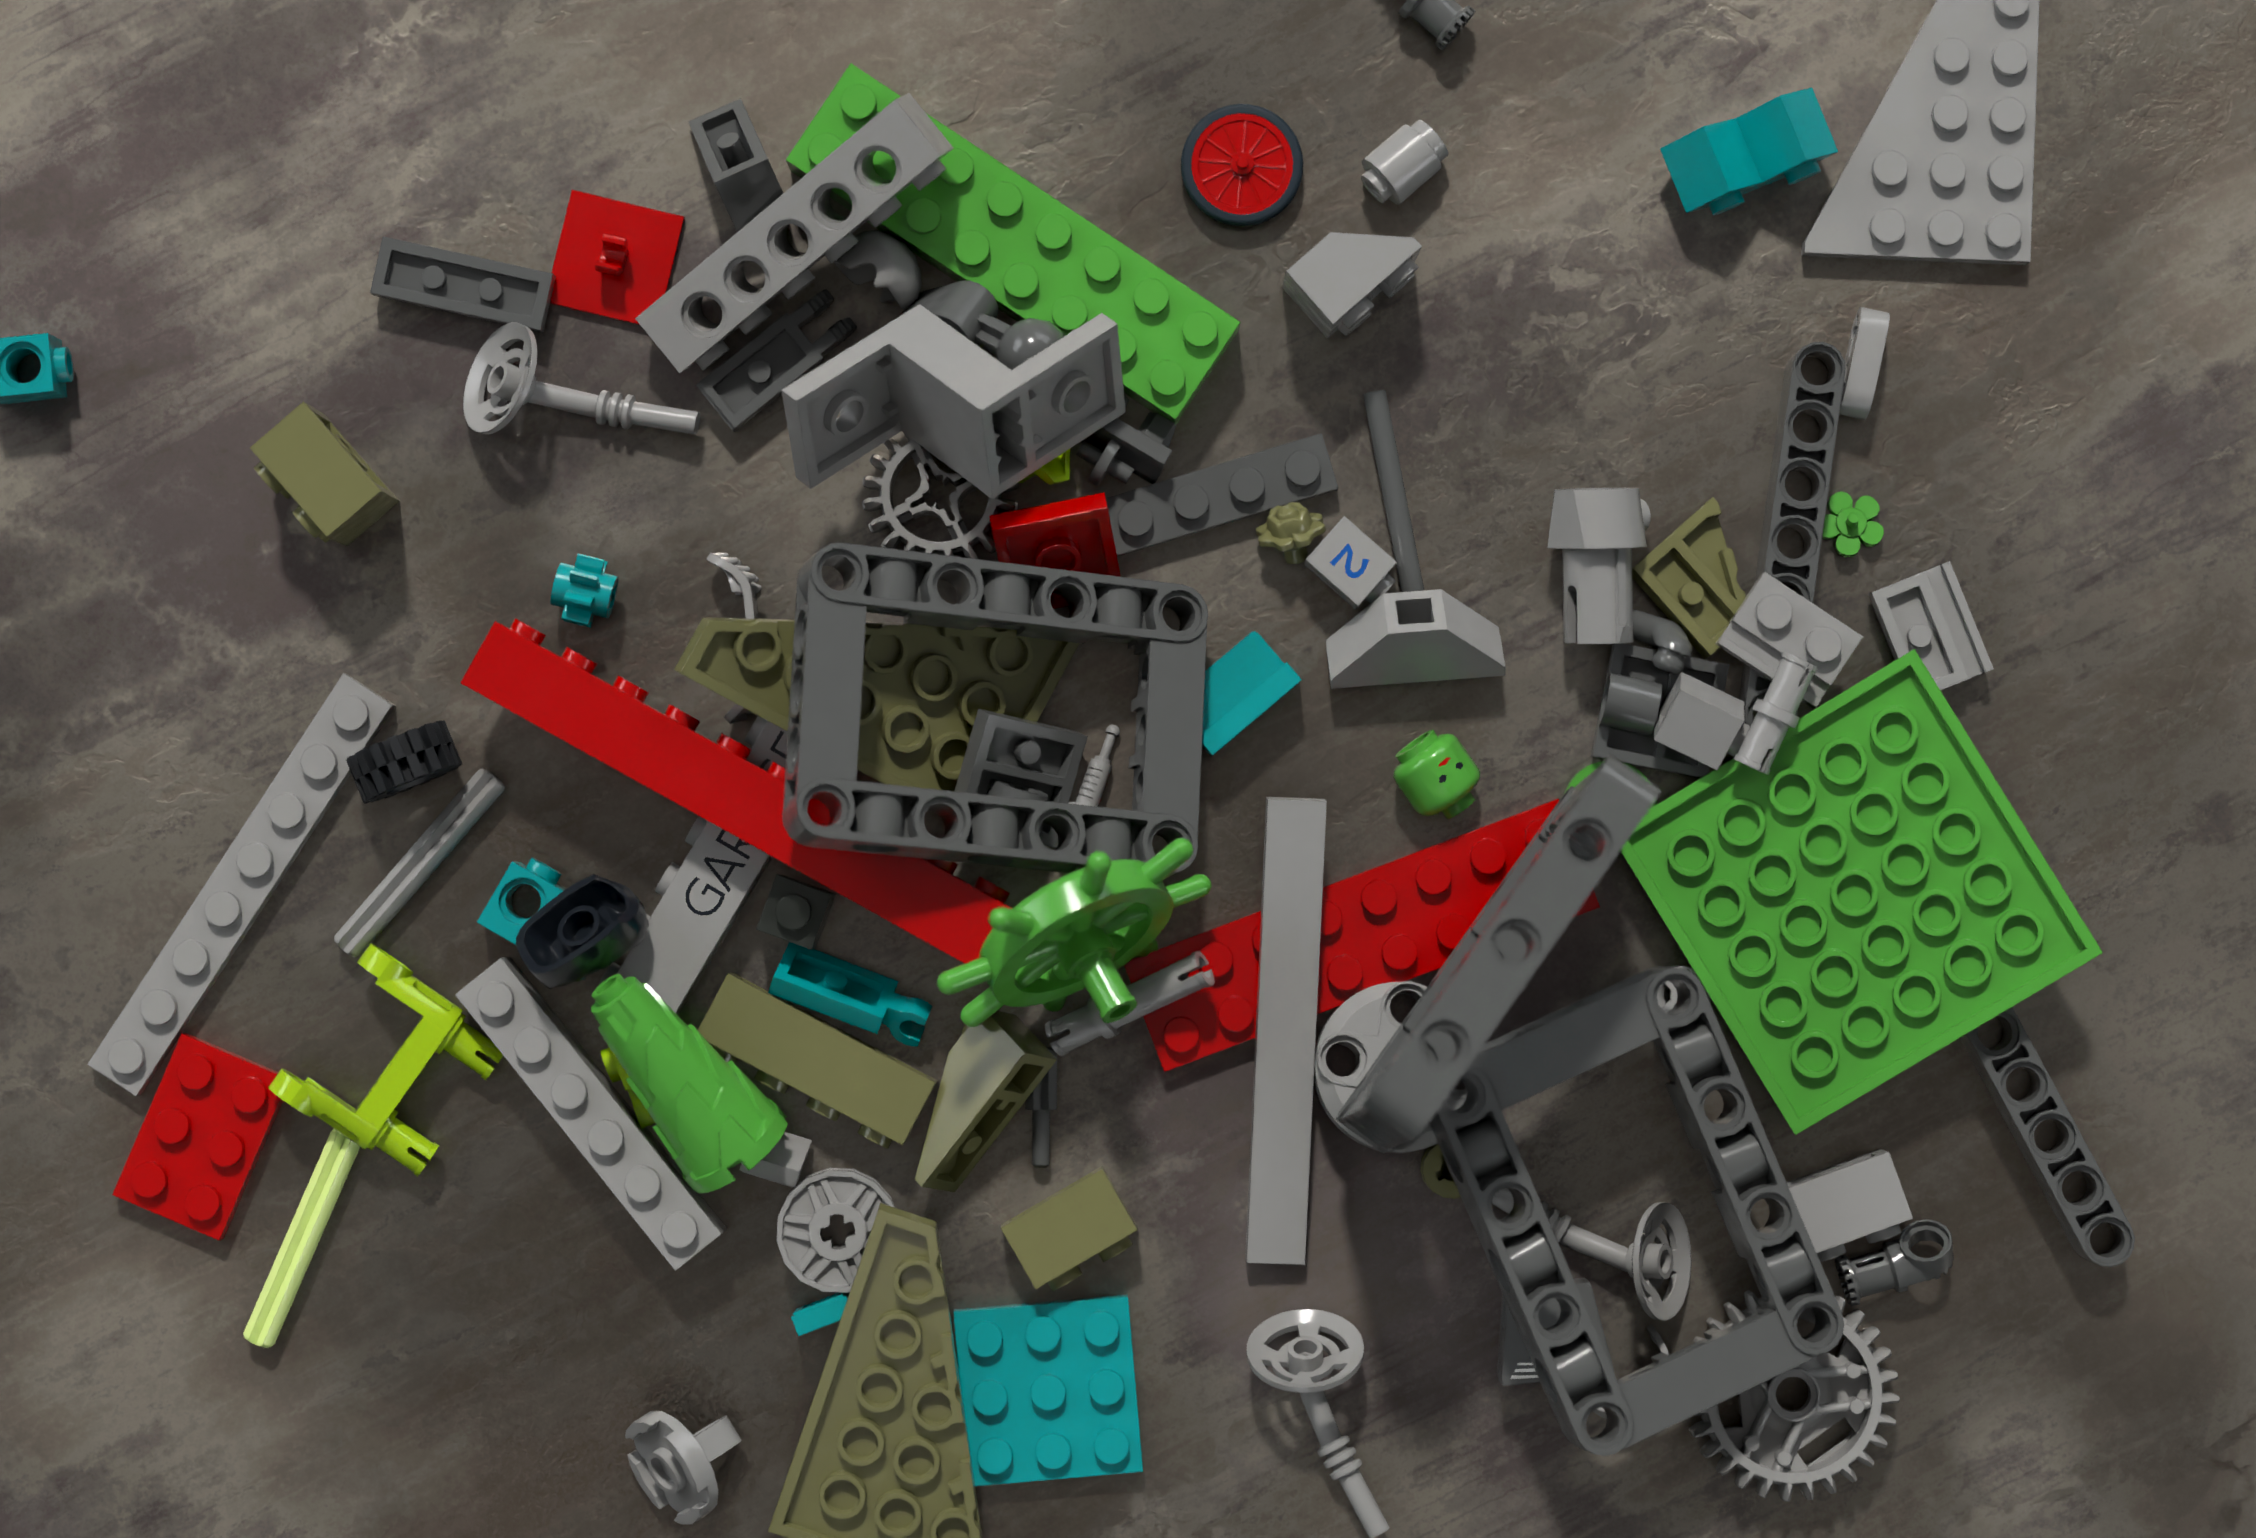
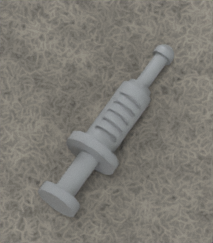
[1056,725,1120,848]

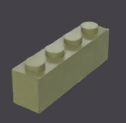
[698,972,938,1149]

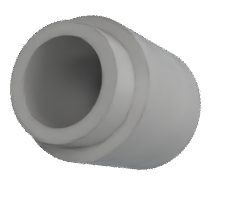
[1361,120,1448,205]

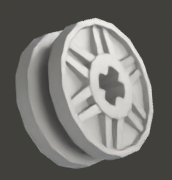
[776,1167,895,1293]

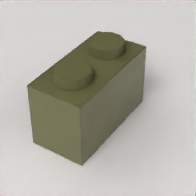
[1001,1166,1138,1291]

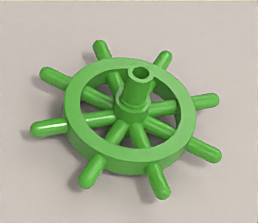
[937,838,1211,1027]

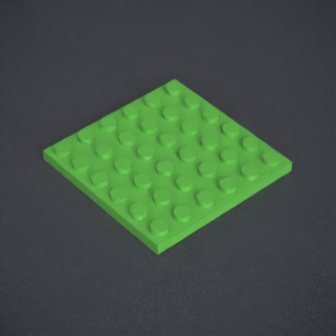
[1620,649,2103,1135]

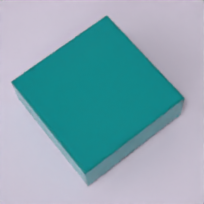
[791,1292,850,1336]

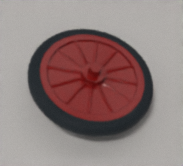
[1181,104,1303,226]

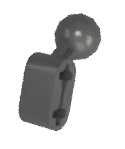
[897,281,1065,370]

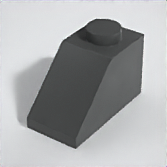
[688,98,783,232]

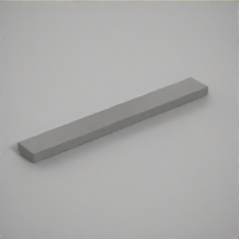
[1245,797,1327,1265]

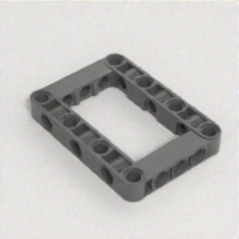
[782,543,1208,878]
[1336,754,1661,1154]
[1429,966,1844,1456]

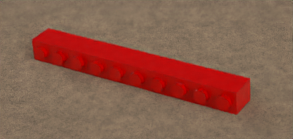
[460,618,1013,964]

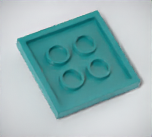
[953,1294,1143,1486]

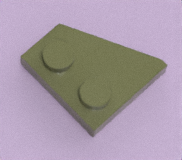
[1632,497,1746,659]

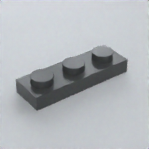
[370,236,556,333]

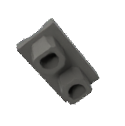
[1076,394,1176,487]

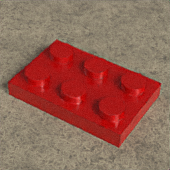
[112,1033,283,1241]

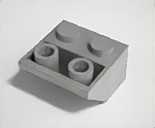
[1282,232,1422,339]

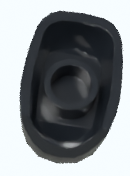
[516,874,649,989]

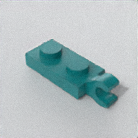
[768,942,933,1047]

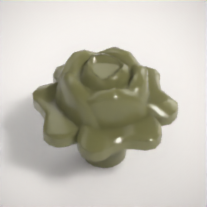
[1256,502,1326,564]

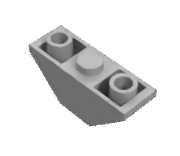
[1326,589,1506,689]

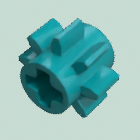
[550,553,619,628]

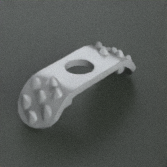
[706,552,761,724]

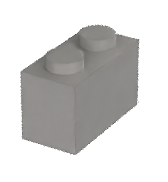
[1786,1149,1913,1262]

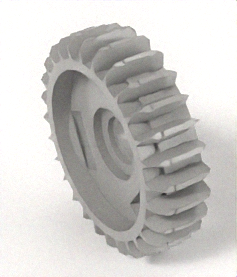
[1689,1290,1900,1501]

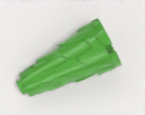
[591,974,788,1194]

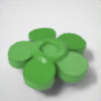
[1822,491,1884,557]

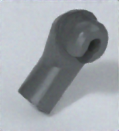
[1633,609,1693,674]

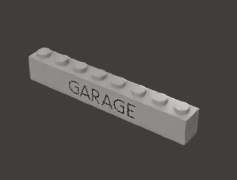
[597,716,788,1016]

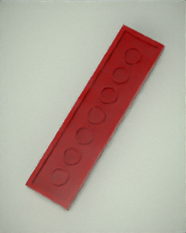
[1124,798,1600,1072]

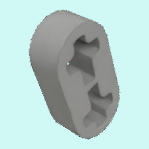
[1839,307,1890,420]

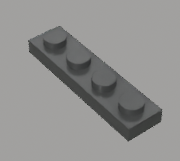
[1106,433,1339,557]

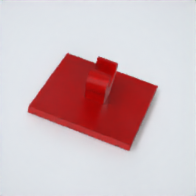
[550,190,685,326]

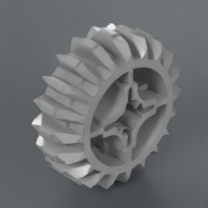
[862,433,1019,559]

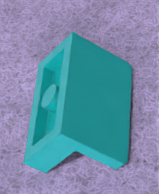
[1202,631,1302,757]

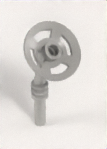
[463,322,700,435]
[1492,1188,1691,1321]
[1247,1309,1390,1538]

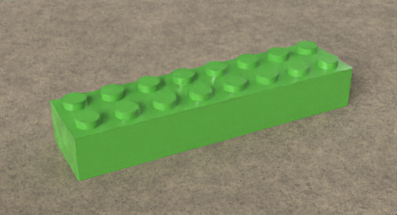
[786,63,1241,425]

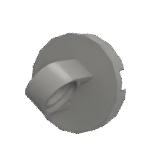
[625,1411,742,1525]

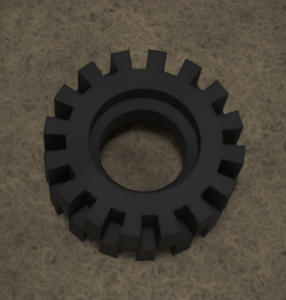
[346,720,462,804]

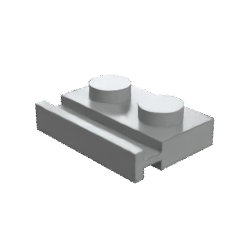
[1868,561,1994,690]
[1715,572,1863,709]

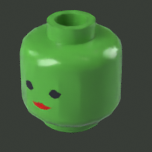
[1393,730,1480,819]

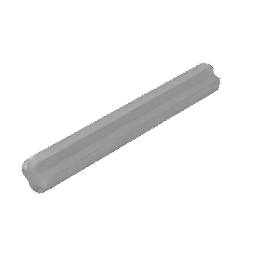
[334,768,505,958]

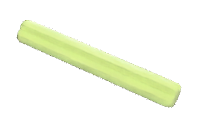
[243,1129,360,1348]

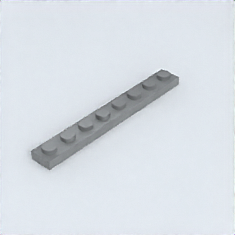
[87,673,395,1096]

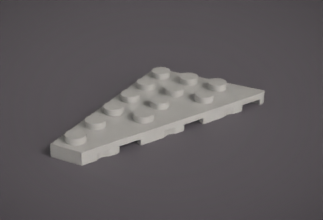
[1801,0,2040,265]

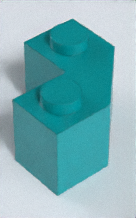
[1660,88,1838,216]

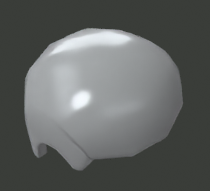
[834,230,922,309]

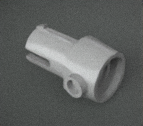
[1547,488,1651,644]

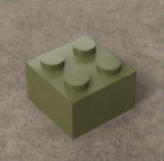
[250,401,399,546]

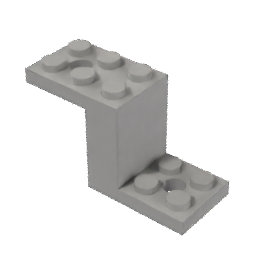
[782,304,1126,499]

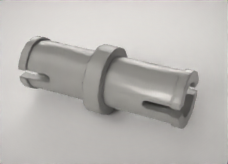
[1734,652,1818,775]

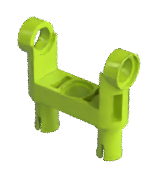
[268,943,503,1177]

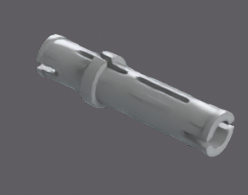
[1045,951,1214,1056]

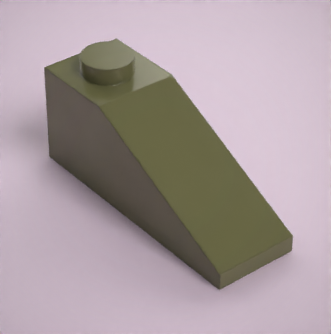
[915,1011,1057,1192]

